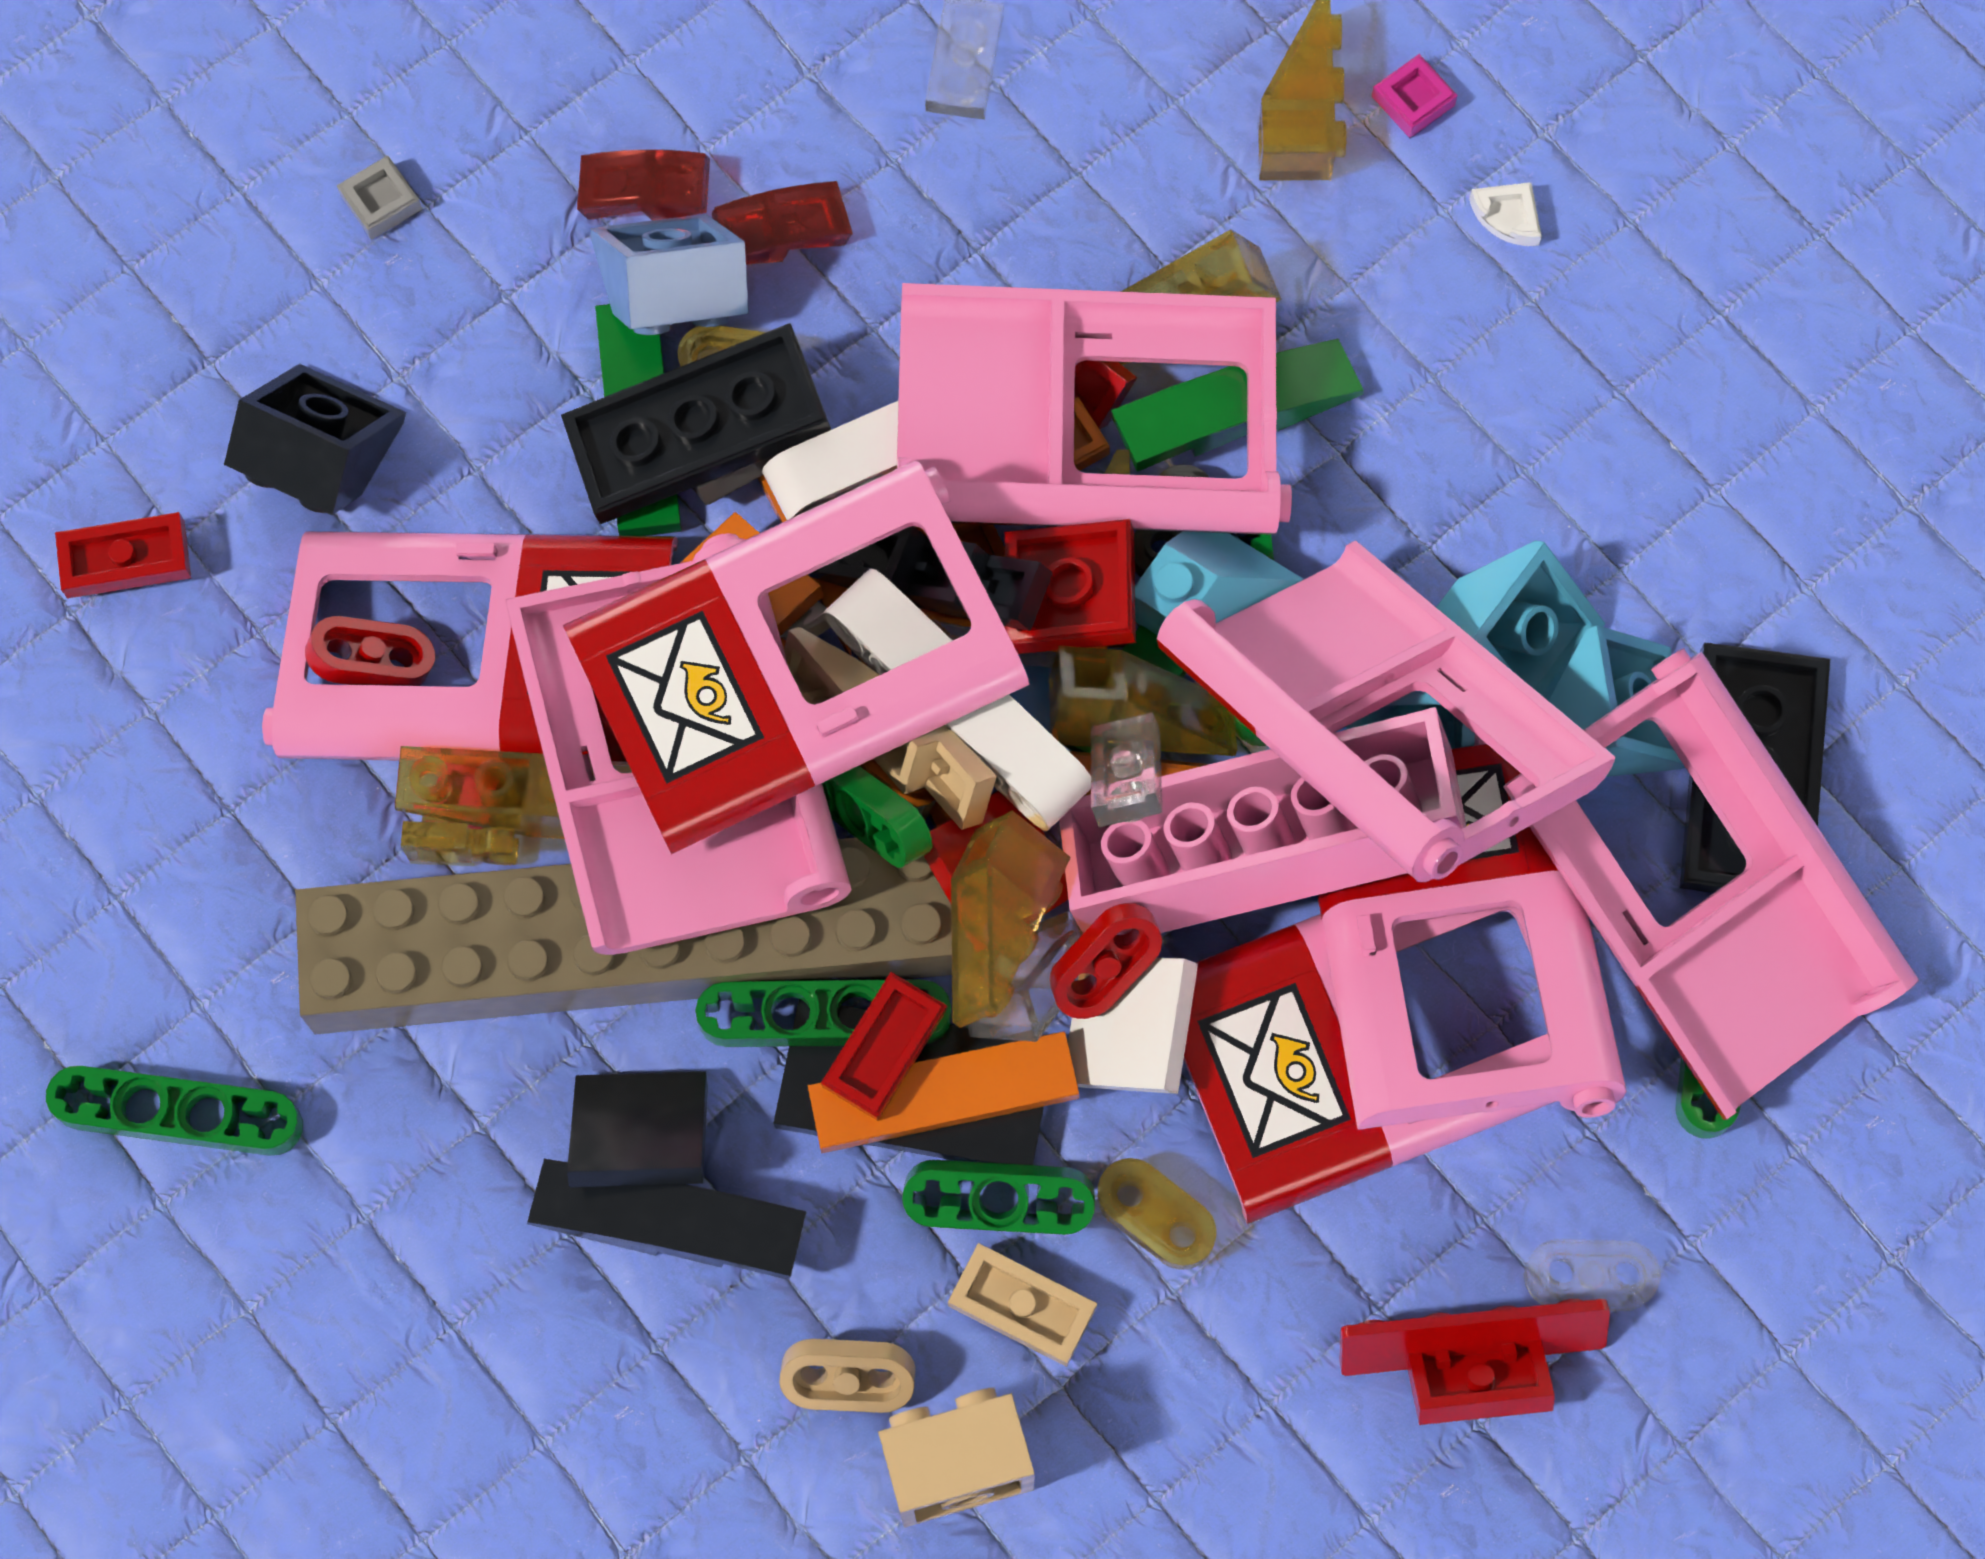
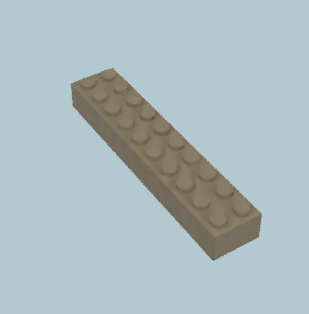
[295,838,958,1035]

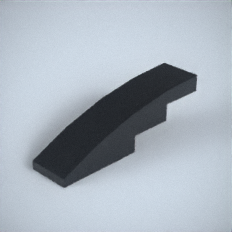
[808,526,1053,631]
[527,1158,806,1280]

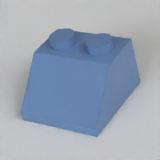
[590,214,749,335]

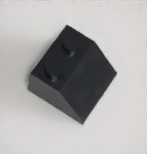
[224,364,406,515]

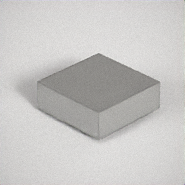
[337,155,422,240]

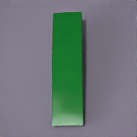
[1111,338,1364,472]

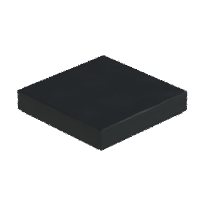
[567,1071,708,1188]

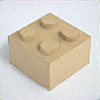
[878,1388,1035,1528]

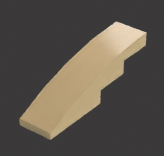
[784,627,997,830]

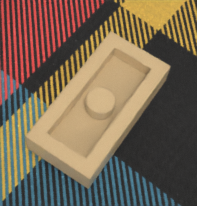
[948,1243,1097,1367]

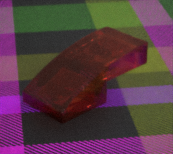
[577,150,710,220]
[711,181,853,265]

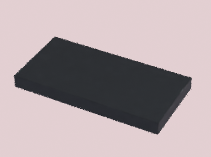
[561,323,832,525]
[1680,642,1830,893]
[773,999,1044,1165]

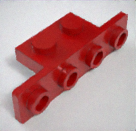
[1339,1299,1610,1425]

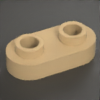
[779,1339,916,1413]

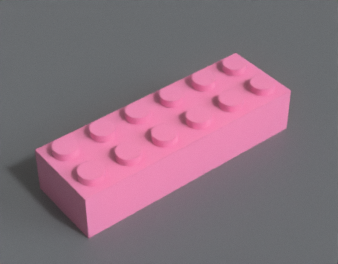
[1059,707,1467,935]

